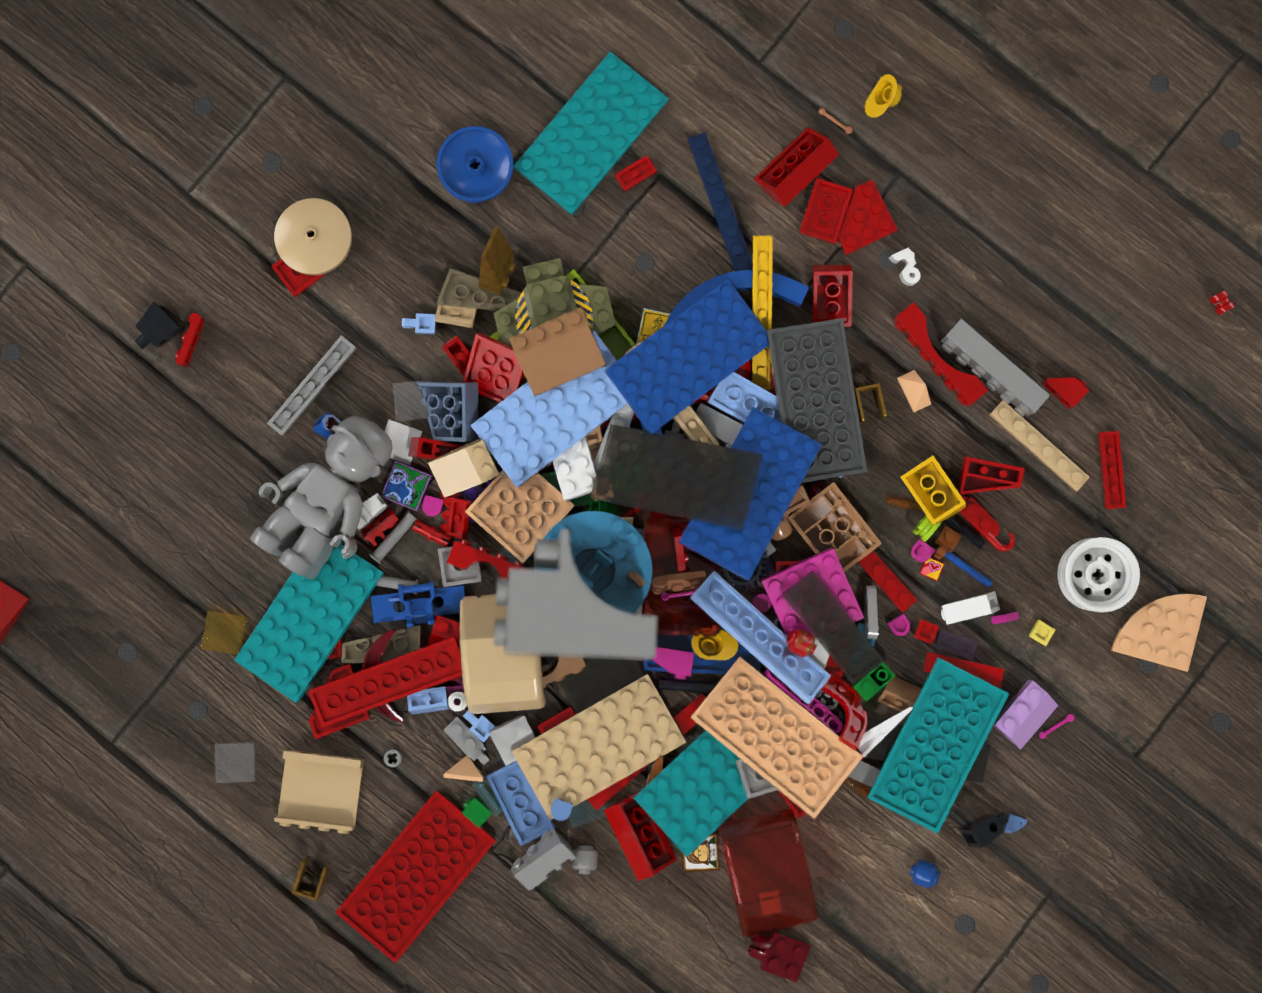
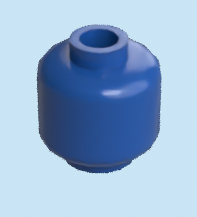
[910,860,940,889]

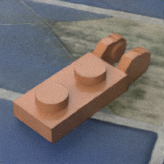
[652,571,706,595]

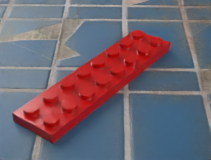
[308,636,462,727]

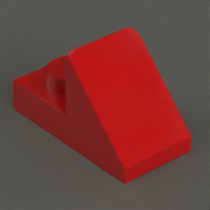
[441,335,471,375]

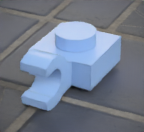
[402,313,435,334]
[463,710,496,743]

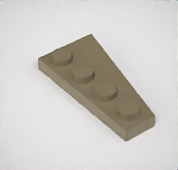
[437,268,522,311]
[341,625,421,663]

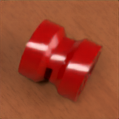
[1209,290,1235,315]

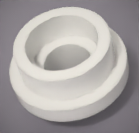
[448,692,467,711]

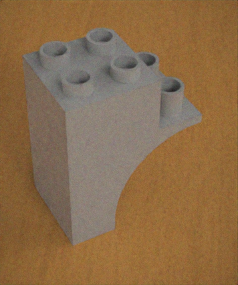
[494,530,657,661]

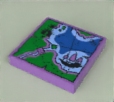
[381,461,432,511]

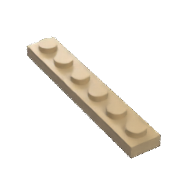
[989,400,1090,492]

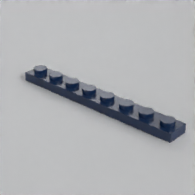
[687,132,753,272]

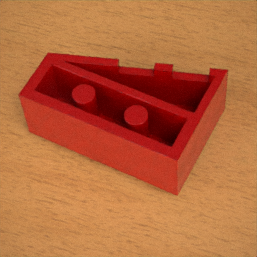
[957,456,1025,495]

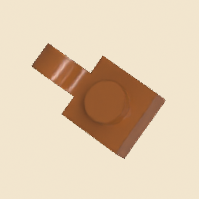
[934,525,962,560]

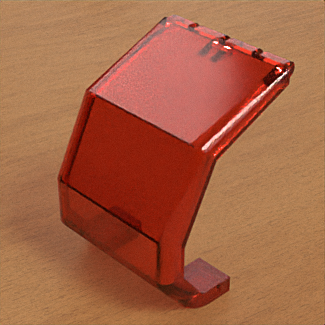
[642,517,721,637]
[717,809,818,937]

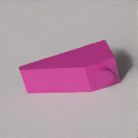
[652,647,694,679]

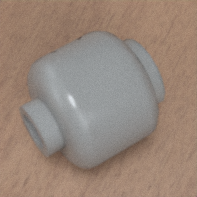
[572,845,598,874]

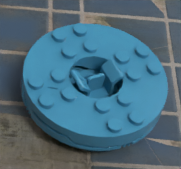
[534,511,652,614]

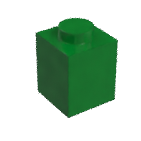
[462,796,493,828]

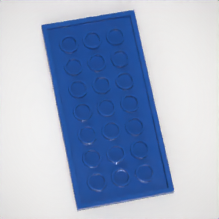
[604,279,768,434]
[678,407,822,581]

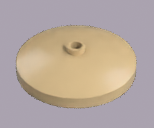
[274,198,352,275]

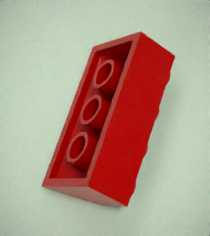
[754,127,839,207]
[604,790,677,881]

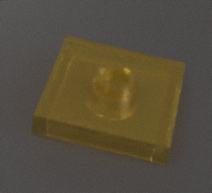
[201,611,247,655]

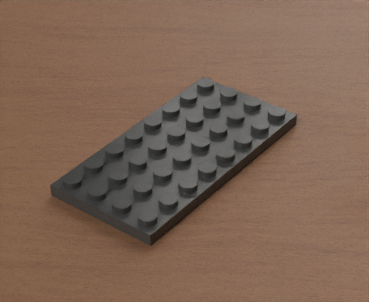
[766,318,867,483]

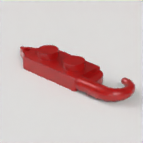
[958,496,1015,552]

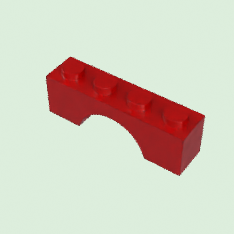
[446,539,526,578]

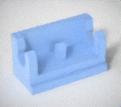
[407,687,450,715]

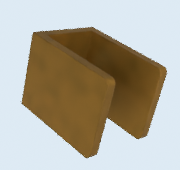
[854,383,887,424]
[292,857,331,901]

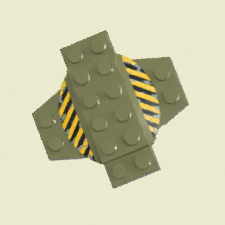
[494,258,615,347]

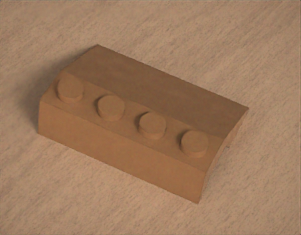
[509,307,607,396]
[788,482,882,572]

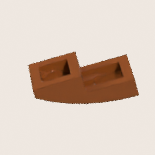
[646,756,663,785]

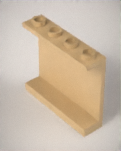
[274,750,364,834]

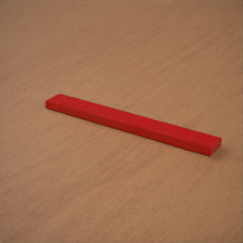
[587,693,706,811]

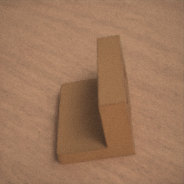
[877,677,921,715]

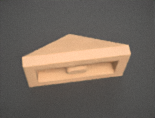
[897,370,931,413]
[444,756,485,782]

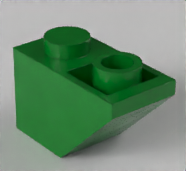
[851,661,896,702]

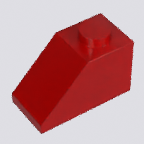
[1041,377,1089,410]

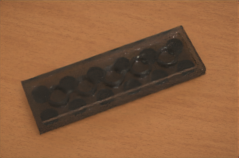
[782,571,884,684]

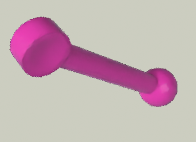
[661,588,698,601]
[1039,714,1074,739]

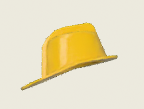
[865,74,902,118]
[691,629,738,660]

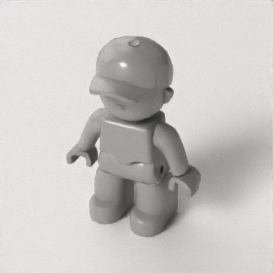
[249,415,393,579]

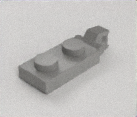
[443,716,490,765]

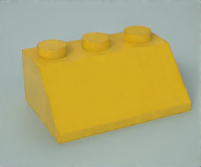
[900,456,966,525]

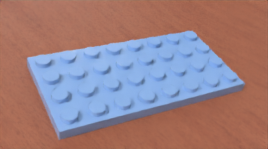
[471,331,628,488]

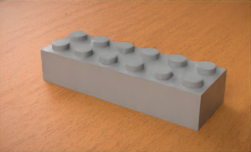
[940,319,1050,417]

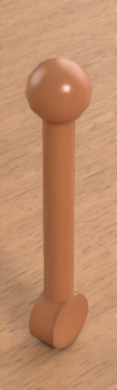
[819,108,853,135]

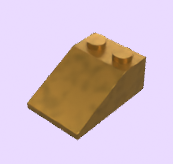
[479,226,516,295]

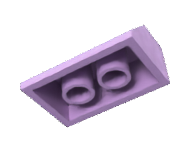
[993,680,1058,750]

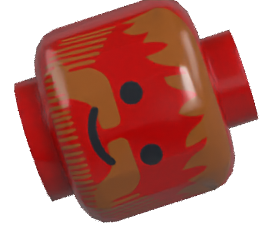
[786,628,817,657]

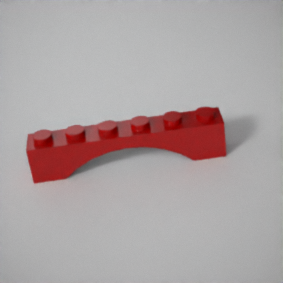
[894,302,989,407]

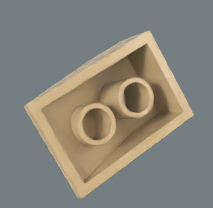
[428,438,499,498]

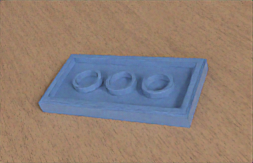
[486,761,556,846]

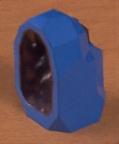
[312,412,341,440]

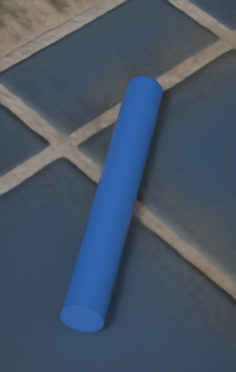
[944,551,993,588]

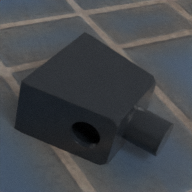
[134,302,184,349]
[959,812,1009,848]

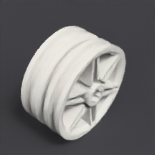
[1057,537,1140,612]

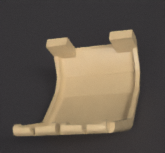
[460,594,546,714]

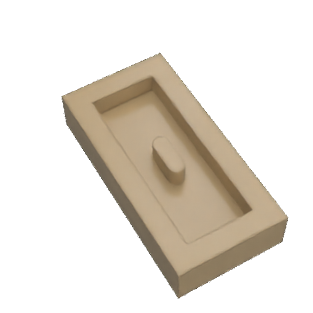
[435,305,477,328]

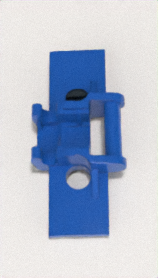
[371,581,465,627]

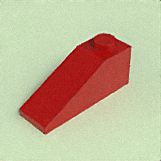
[408,437,462,461]

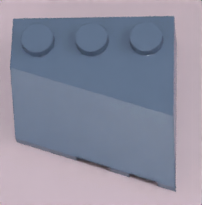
[417,381,479,442]

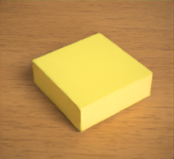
[1028,620,1056,646]

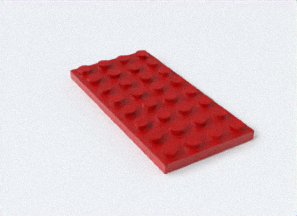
[335,790,496,963]

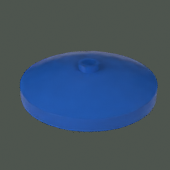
[437,126,514,203]

